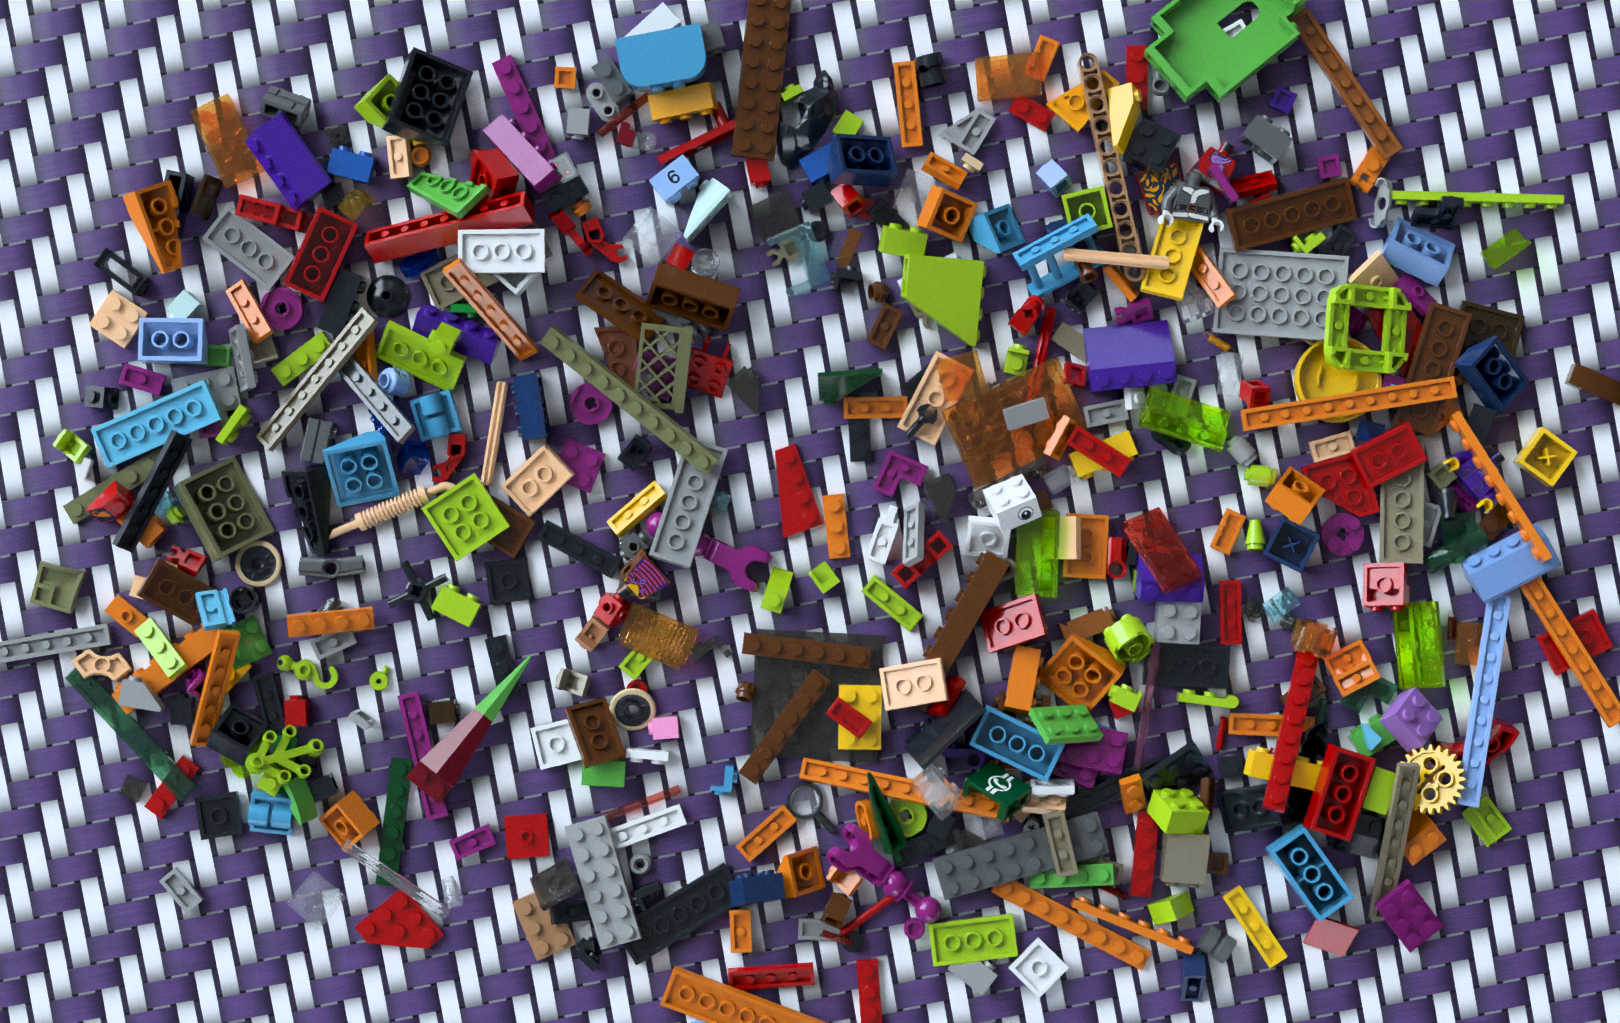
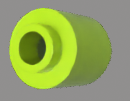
[1244,464,1276,487]

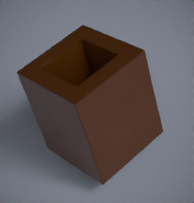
[820,892,852,929]

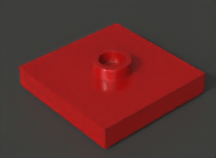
[504,813,550,859]

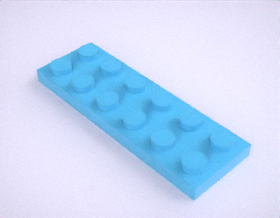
[90,379,223,468]

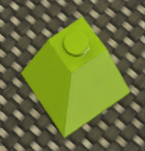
[354,73,398,128]

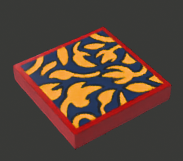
[1135,161,1183,216]

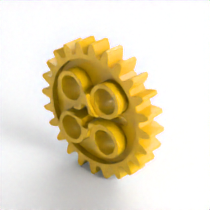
[1401,744,1467,815]

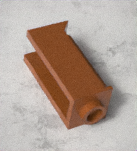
[1057,606,1117,641]

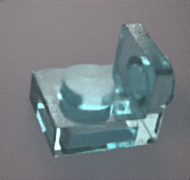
[1262,586,1301,622]

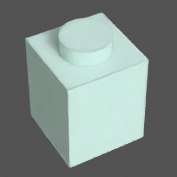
[167,290,204,318]

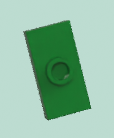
[450,304,479,318]

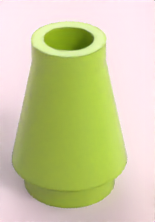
[1245,520,1266,551]

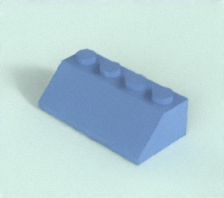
[1460,522,1561,604]

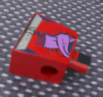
[1186,141,1236,196]

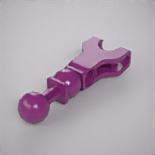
[646,512,773,592]
[826,823,942,923]

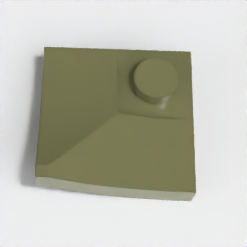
[30,561,87,614]

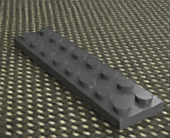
[933,810,1109,900]

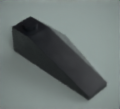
[281,465,331,555]

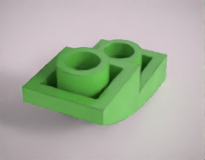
[282,777,318,825]

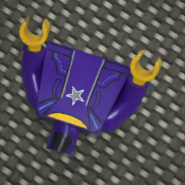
[1443,450,1505,514]

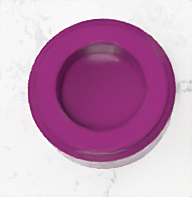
[904,917,925,940]

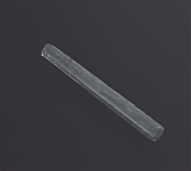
[341,840,450,919]

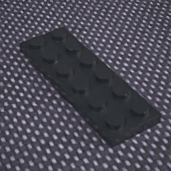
[623,862,735,965]

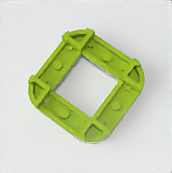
[1324,283,1412,373]

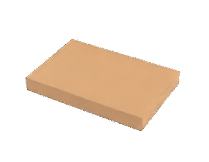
[501,443,575,517]
[879,658,949,711]

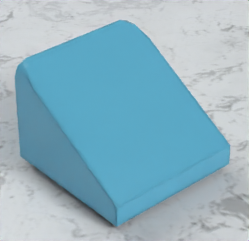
[1360,723,1382,751]

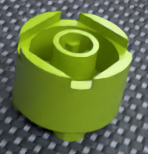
[1103,614,1154,665]

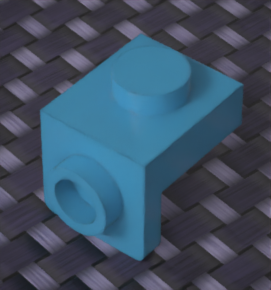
[710,764,738,796]

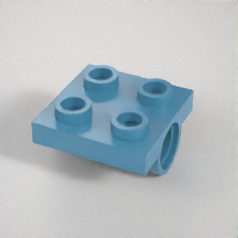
[409,389,463,442]
[248,790,294,836]

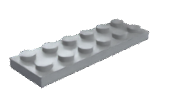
[649,441,728,569]
[565,814,643,950]

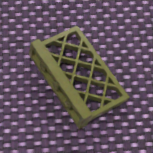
[634,323,693,414]

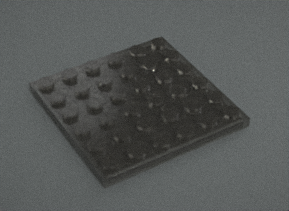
[750,629,884,763]

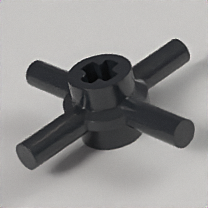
[387,560,449,621]

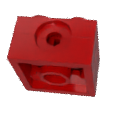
[469,148,519,202]

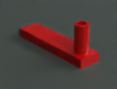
[657,101,735,169]

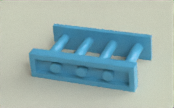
[1012,213,1104,297]

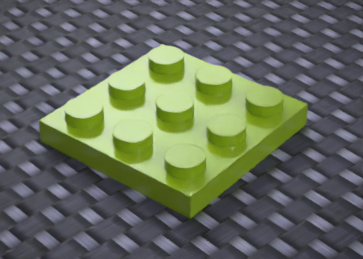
[421,473,510,562]

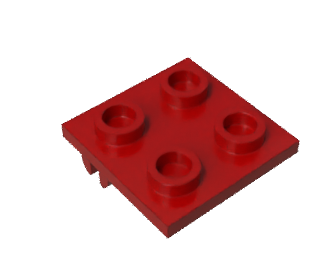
[686,336,734,399]

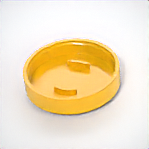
[1293,337,1382,423]

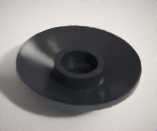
[367,275,409,318]

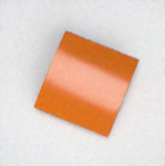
[1323,638,1381,697]

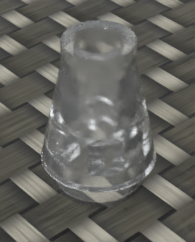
[442,876,465,909]

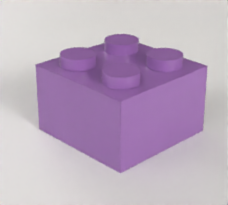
[1379,687,1443,752]

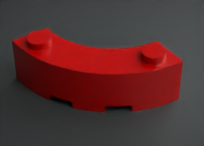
[1430,717,1520,770]

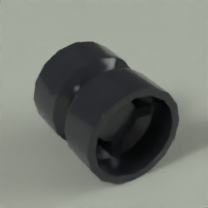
[914,52,948,89]
[229,586,262,614]

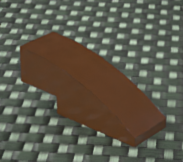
[1564,363,1620,406]

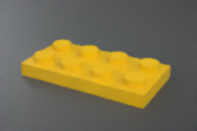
[1140,214,1204,302]

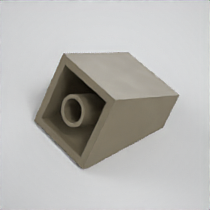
[1160,831,1211,888]

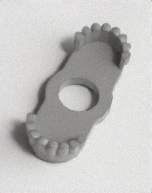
[1368,177,1393,229]

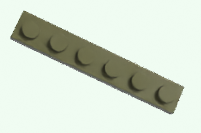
[63,445,184,524]

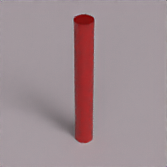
[840,895,896,937]

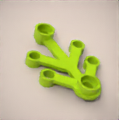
[245,725,324,784]

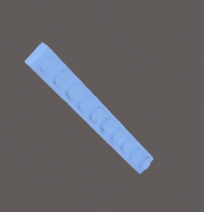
[1456,595,1511,808]

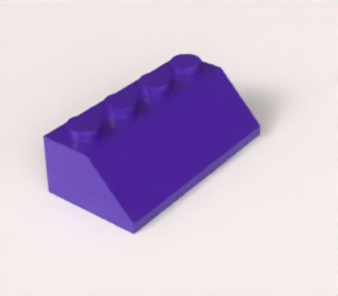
[244,112,333,211]

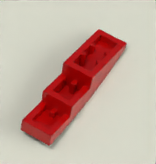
[235,194,314,234]

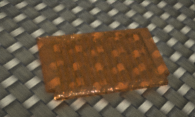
[618,602,699,670]

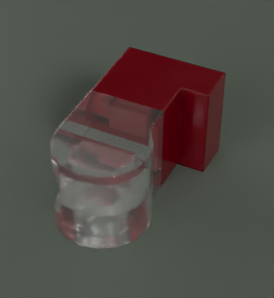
[616,121,657,152]

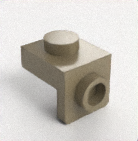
[555,668,592,697]

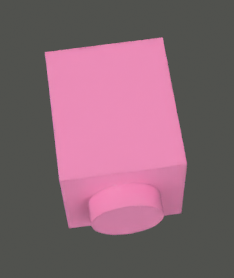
[648,715,680,740]

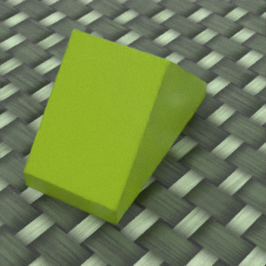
[1147,890,1195,925]

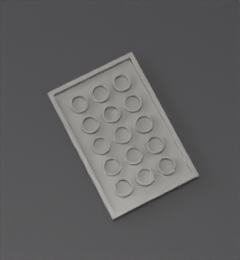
[1213,248,1349,341]

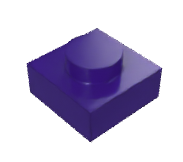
[1268,86,1298,115]

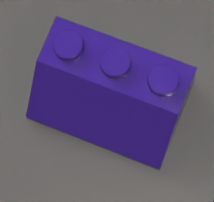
[1135,553,1205,602]

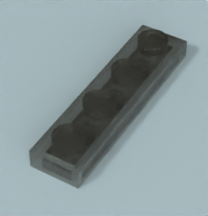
[967,456,1049,510]

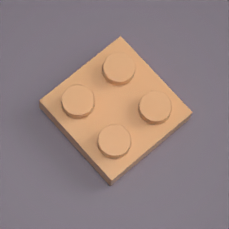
[89,289,150,349]

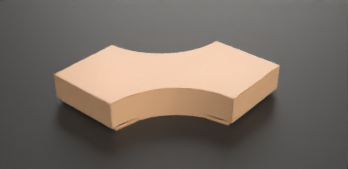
[71,649,132,683]

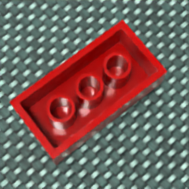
[283,206,359,302]
[1303,744,1376,842]

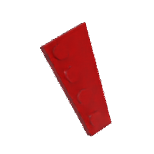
[775,444,823,538]

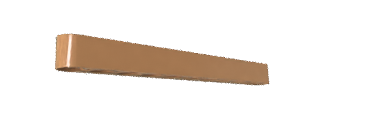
[1077,53,1145,283]

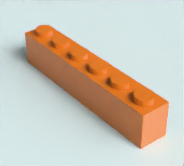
[112,623,218,715]

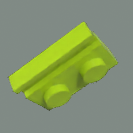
[215,405,252,445]
[1460,794,1512,847]

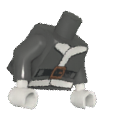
[1157,171,1224,233]

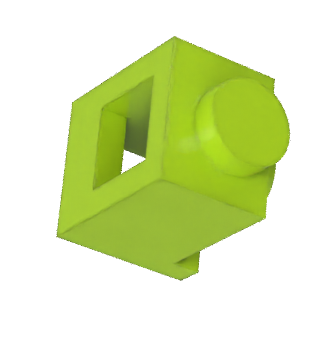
[1108,683,1143,712]

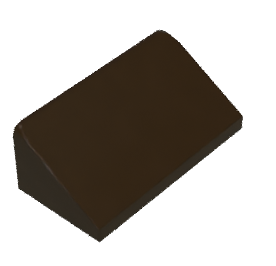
[189,174,223,220]

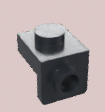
[830,266,862,291]
[1064,281,1100,314]
[84,386,120,410]
[617,434,653,472]

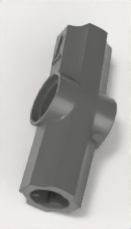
[298,555,365,578]

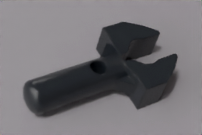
[904,404,937,439]

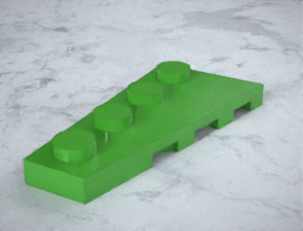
[406,172,490,219]

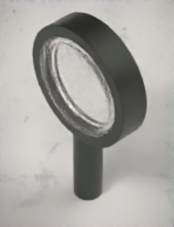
[787,782,837,834]

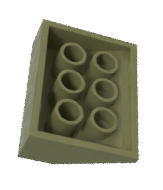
[173,456,275,563]

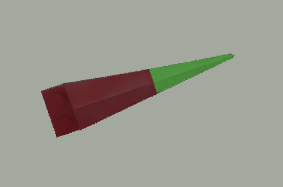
[406,656,531,804]

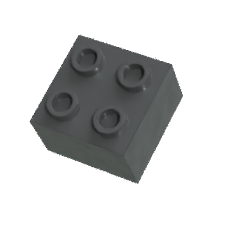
[1238,114,1293,165]

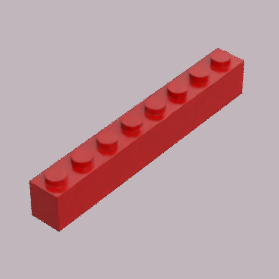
[364,191,535,264]

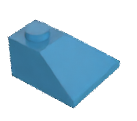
[968,204,1026,253]

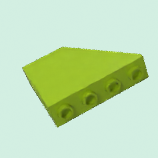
[900,254,986,347]

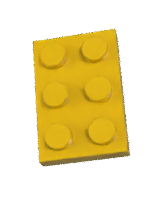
[838,685,882,750]

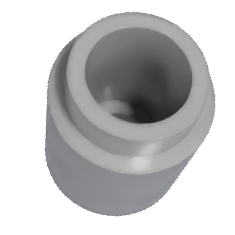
[1226,435,1258,467]

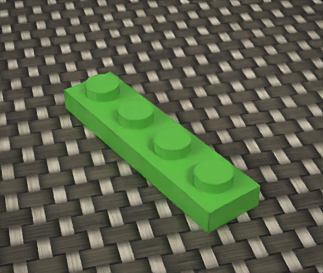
[1029,863,1116,889]

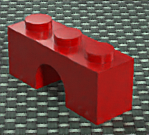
[890,530,953,588]

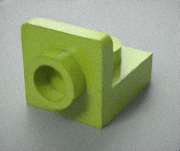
[1290,232,1326,253]
[1003,344,1030,377]

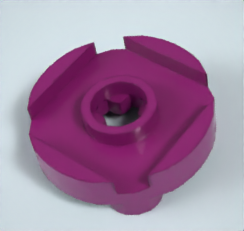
[260,287,304,330]
[570,383,613,425]
[1320,513,1364,556]

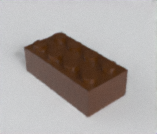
[645,262,741,332]

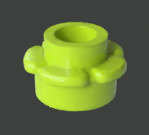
[166,505,186,525]

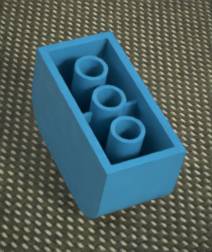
[615,23,707,94]
[1265,823,1354,922]

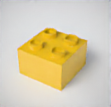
[1513,427,1578,487]

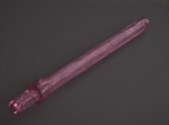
[1133,642,1161,770]

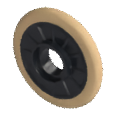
[235,540,282,587]
[609,688,656,731]

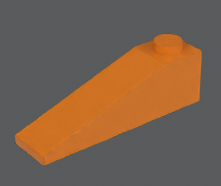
[122,179,182,274]

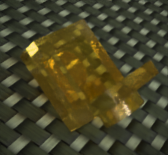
[338,188,374,221]

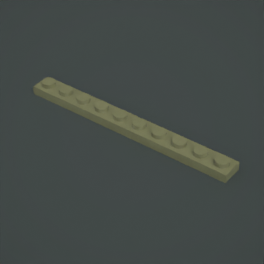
[540,325,720,475]

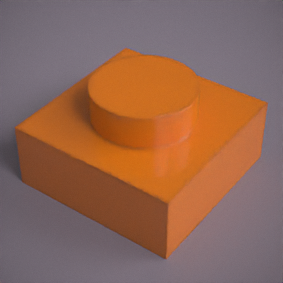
[554,66,577,90]

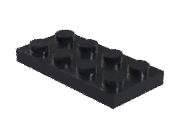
[1142,642,1230,689]

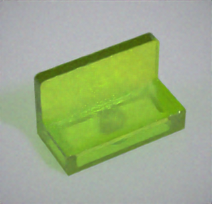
[1480,227,1532,270]

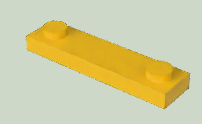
[1222,885,1288,968]

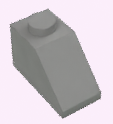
[118,675,165,712]
[947,960,998,995]

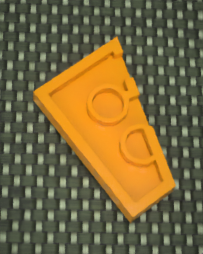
[1046,69,1120,133]

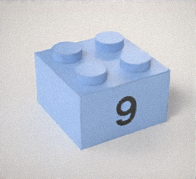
[649,154,700,205]

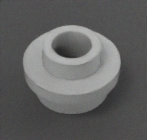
[630,853,651,875]

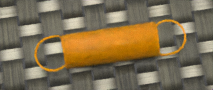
[1204,333,1235,353]

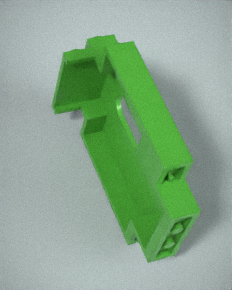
[1144,0,1306,103]

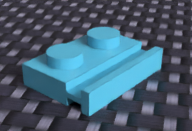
[195,588,236,631]

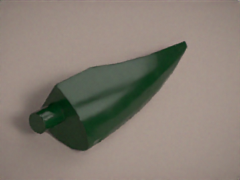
[867,772,908,861]

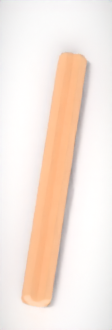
[1063,248,1170,269]
[481,381,508,486]

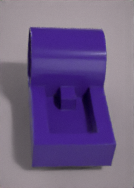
[941,743,985,770]

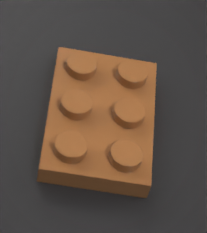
[512,885,577,961]

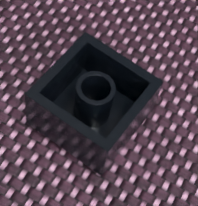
[1122,117,1181,180]

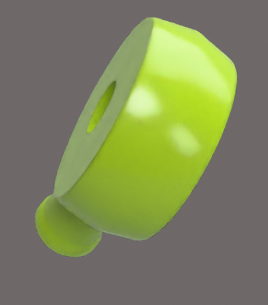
[369,665,390,691]

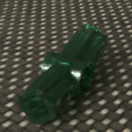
[1423,525,1489,573]

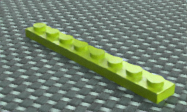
[1391,191,1564,209]

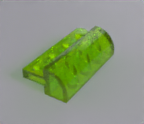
[1139,387,1231,452]
[1015,509,1060,598]
[1392,601,1446,689]

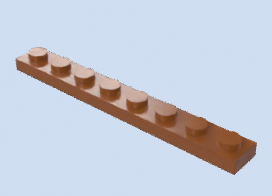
[1289,7,1403,161]

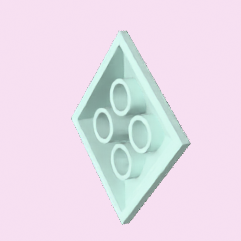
[683,178,732,244]

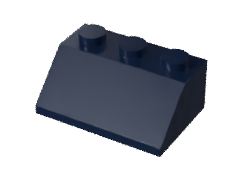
[827,133,899,187]
[1454,336,1530,412]
[510,372,550,441]

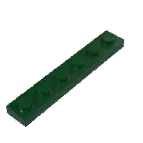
[375,757,413,887]

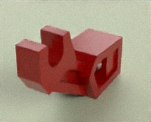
[548,208,593,257]
[582,218,628,263]
[432,433,468,482]

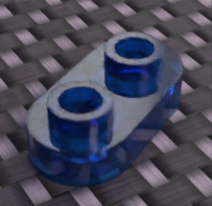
[399,248,441,278]

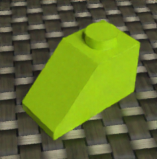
[760,566,793,614]

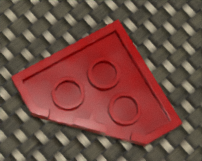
[1301,453,1380,517]
[355,885,445,949]

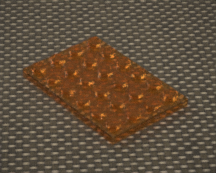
[941,357,1089,489]

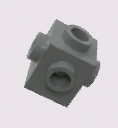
[618,532,650,561]

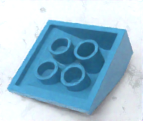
[322,429,400,508]

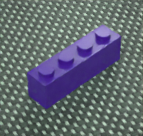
[412,303,501,365]

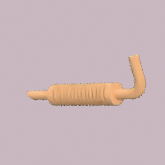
[329,482,455,540]

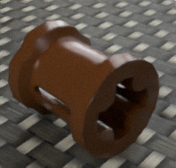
[1074,261,1099,283]

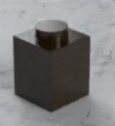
[428,699,461,724]

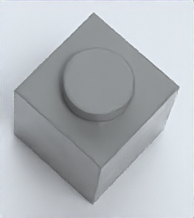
[567,107,591,140]

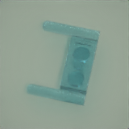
[767,221,831,296]

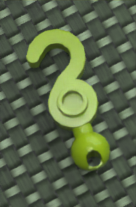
[277,655,339,689]

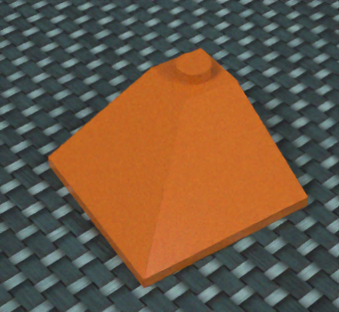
[1037,633,1127,712]

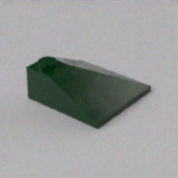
[818,368,883,405]

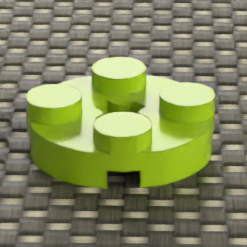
[888,798,927,837]

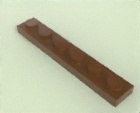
[742,632,872,669]
[738,668,831,785]

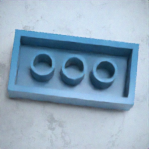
[968,704,1065,782]

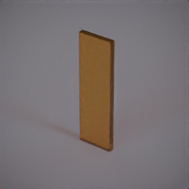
[835,227,862,269]

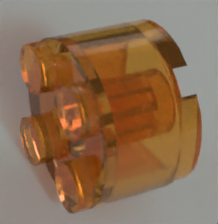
[1289,617,1338,659]

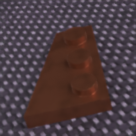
[594,326,638,388]

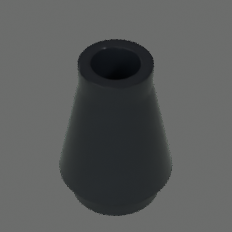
[1437,488,1458,521]

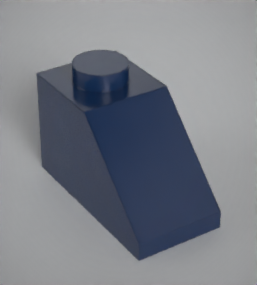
[1180,954,1206,1002]

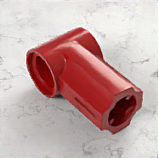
[1106,537,1127,580]

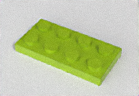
[376,320,467,393]
[928,913,1018,967]

